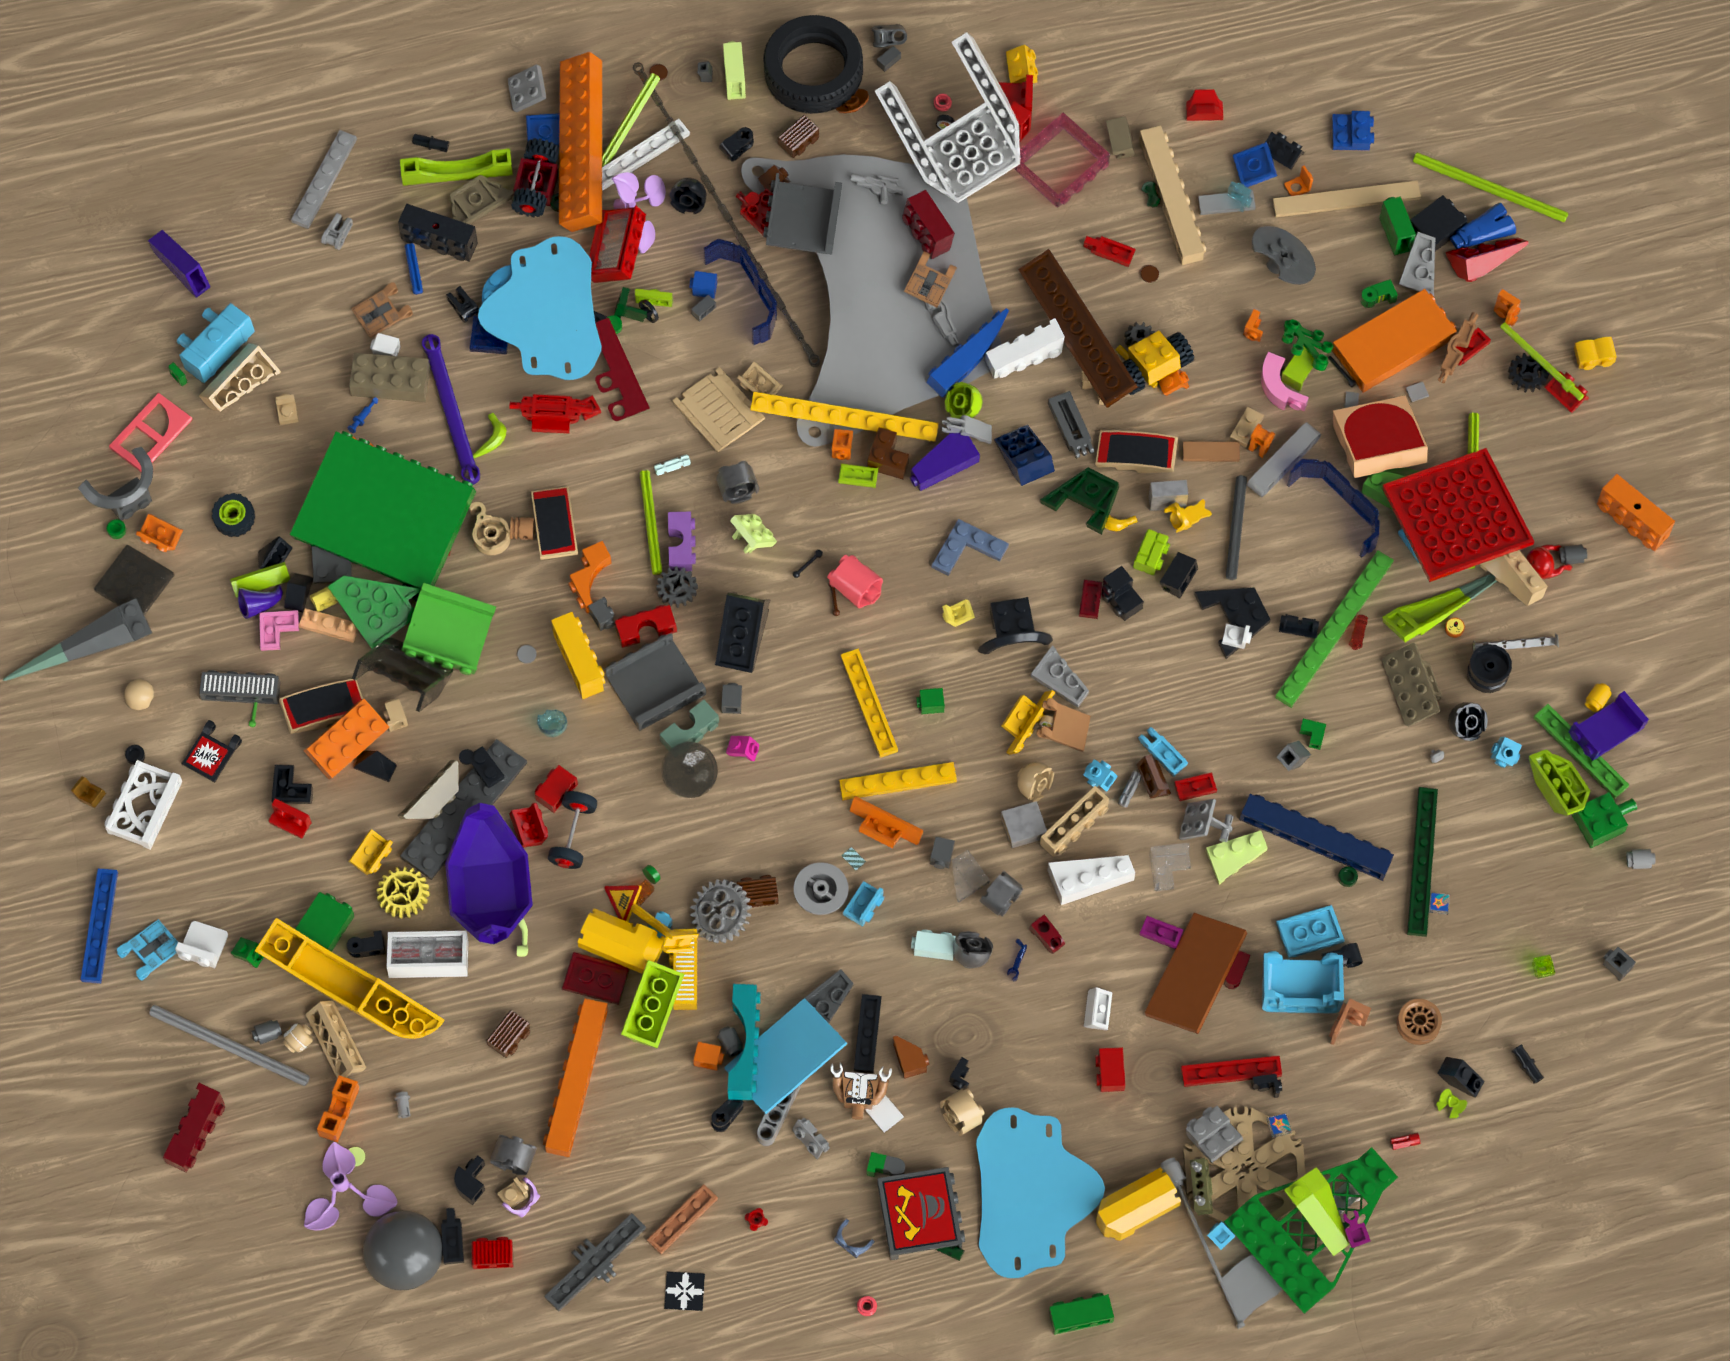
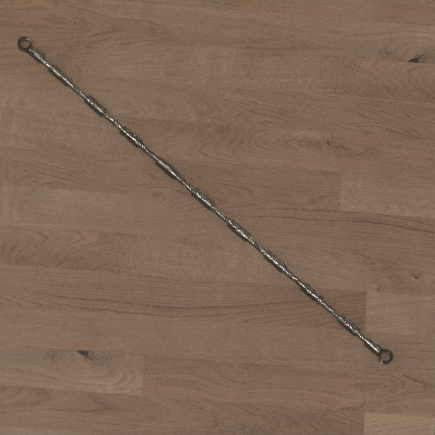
[632,62,820,367]

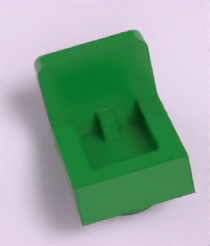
[231,937,264,968]

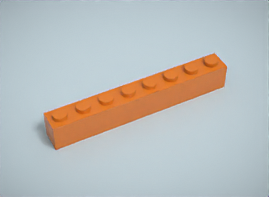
[543,998,608,1158]

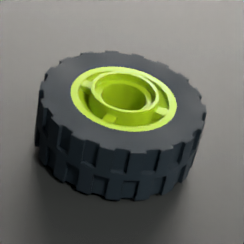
[212,493,255,537]

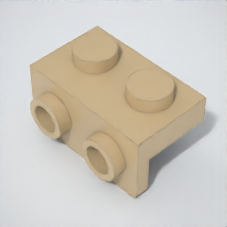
[737,362,783,395]

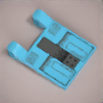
[117,919,178,981]

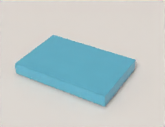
[1276,905,1345,959]

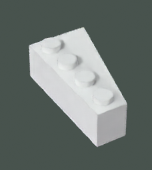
[1047,855,1135,905]

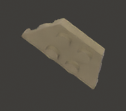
[450,175,514,224]

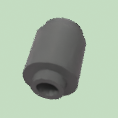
[1559,544,1587,564]
[251,1020,282,1045]
[717,1026,743,1057]

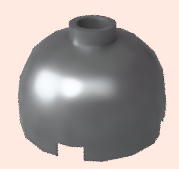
[953,931,993,969]

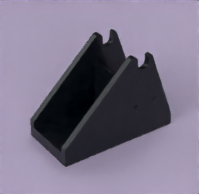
[715,592,771,673]

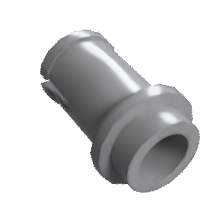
[394,1092,411,1118]

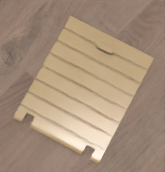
[672,367,765,453]

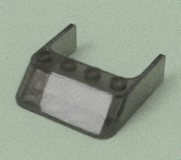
[352,638,454,712]

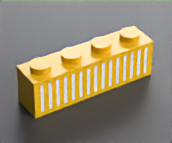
[669,929,697,1010]

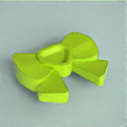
[1437,1089,1468,1119]

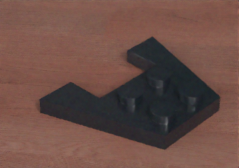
[1194,587,1271,659]

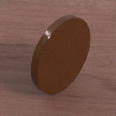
[650,64,668,81]
[1141,265,1159,283]

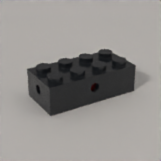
[398,203,478,262]

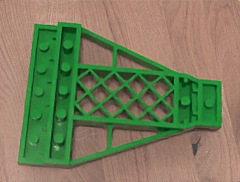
[1224,1147,1399,1314]

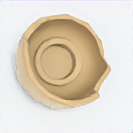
[125,679,154,710]

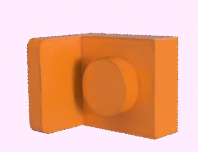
[1243,309,1263,342]
[832,429,853,460]

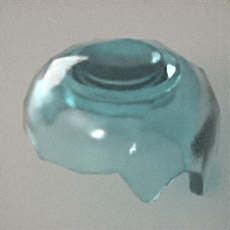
[537,709,568,737]

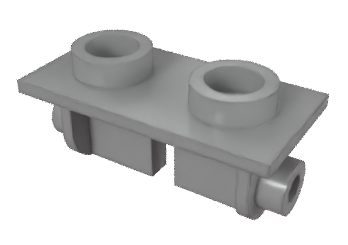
[792,1118,830,1159]

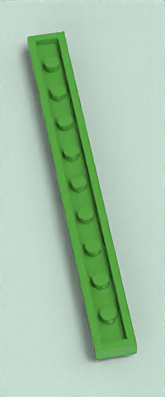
[1275,550,1394,708]

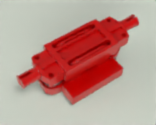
[736,188,773,235]
[509,394,593,434]

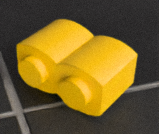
[1574,337,1617,370]

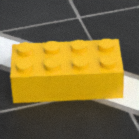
[551,612,605,699]

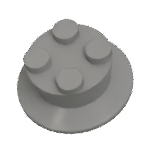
[794,863,848,915]

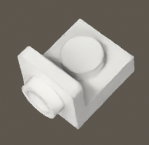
[1222,624,1252,649]

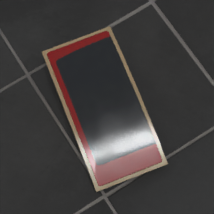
[1095,430,1178,473]
[531,486,578,560]
[279,678,363,734]

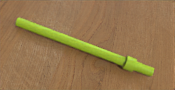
[1500,322,1584,401]

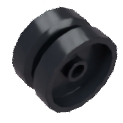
[1467,644,1512,693]

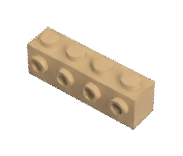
[1040,786,1109,858]

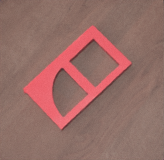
[109,393,193,472]

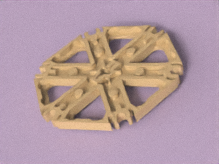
[1183,1107,1306,1223]

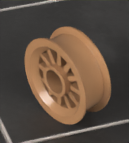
[1397,999,1442,1045]

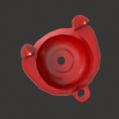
[1526,544,1573,579]

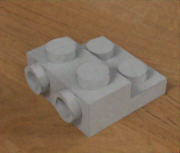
[1186,1106,1243,1163]

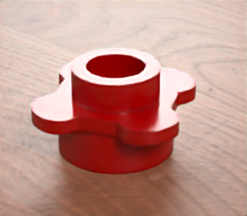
[745,1208,768,1231]

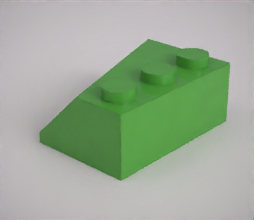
[1361,468,1420,510]

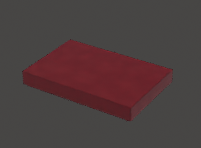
[562,952,630,1005]

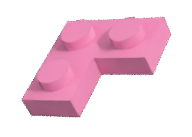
[260,610,299,651]

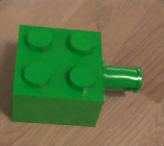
[1572,792,1637,848]

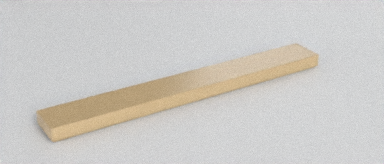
[1272,180,1421,218]

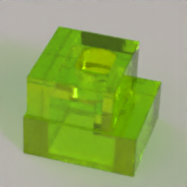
[1532,955,1556,979]

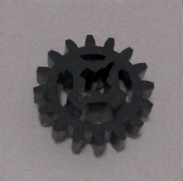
[1508,353,1549,392]

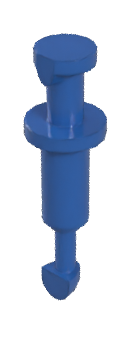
[347,397,378,433]

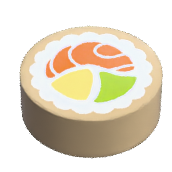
[1039,715,1054,730]

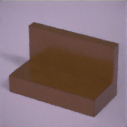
[1136,755,1171,799]

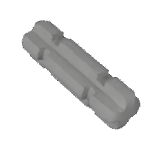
[1118,771,1141,808]

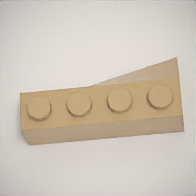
[199,343,281,411]
[1480,550,1548,606]

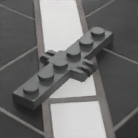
[545,1213,646,1312]

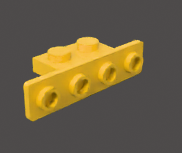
[1001,690,1055,755]

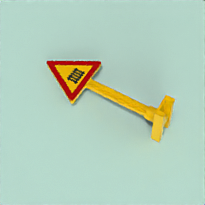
[604,885,699,953]

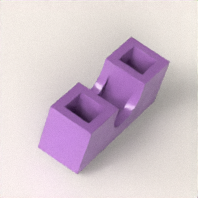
[668,512,696,571]

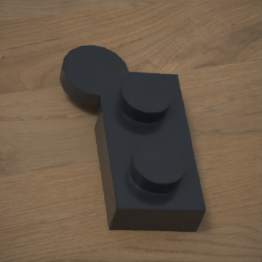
[459,746,505,788]

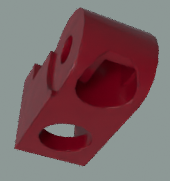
[1029,914,1065,954]
[1224,951,1251,989]

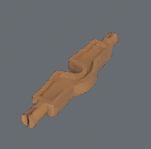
[1438,312,1479,383]

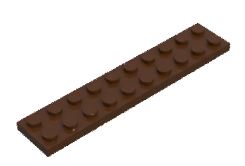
[1018,249,1138,408]

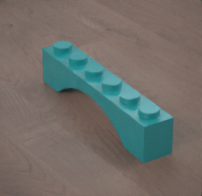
[728,984,761,1100]

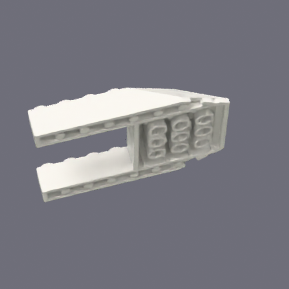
[875,32,1020,203]

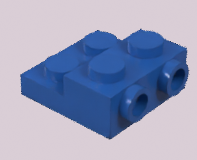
[1332,111,1374,150]

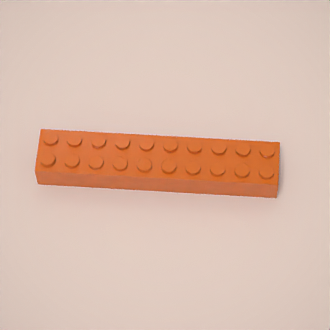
[559,52,602,232]

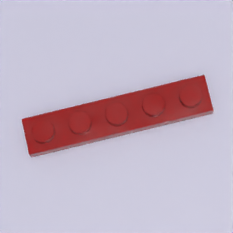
[1181,1056,1282,1087]

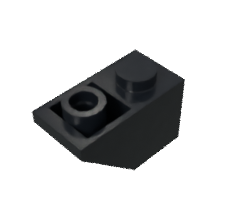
[1437,1057,1485,1098]

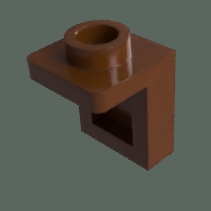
[758,165,791,192]

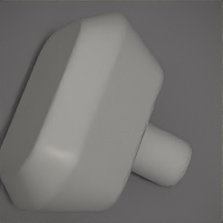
[1430,750,1444,763]

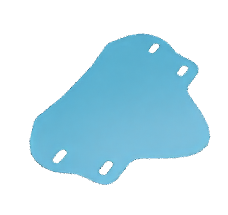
[478,236,602,380]
[976,1108,1105,1278]

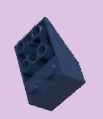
[994,424,1055,486]

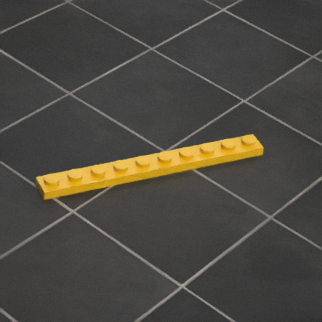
[751,391,939,442]

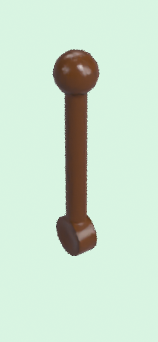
[829,581,840,616]

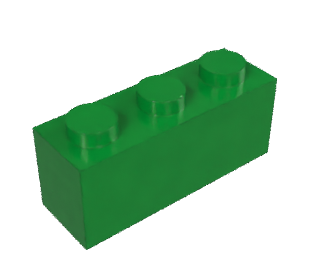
[1049,1293,1114,1335]

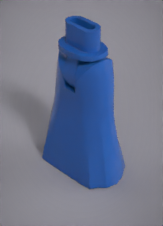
[1450,203,1516,249]

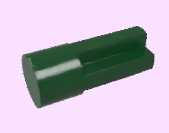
[935,1246,965,1261]

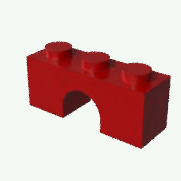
[615,605,677,648]

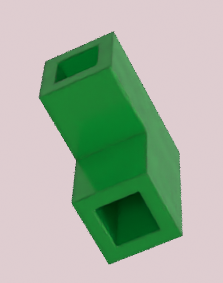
[1299,718,1326,750]

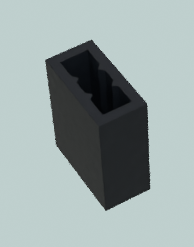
[1410,195,1468,252]

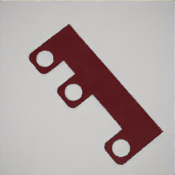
[595,318,650,421]

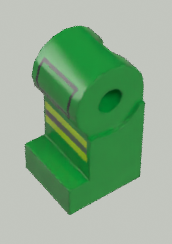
[1360,279,1398,308]

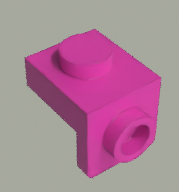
[726,736,759,761]

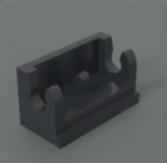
[1160,552,1198,599]

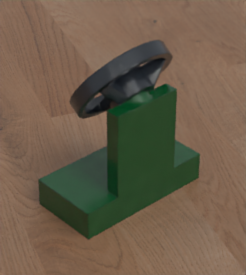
[614,287,659,323]

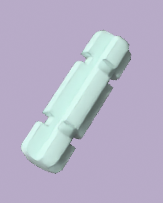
[654,454,691,476]

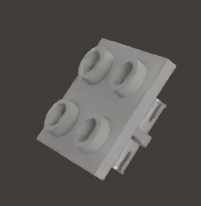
[1179,799,1234,842]

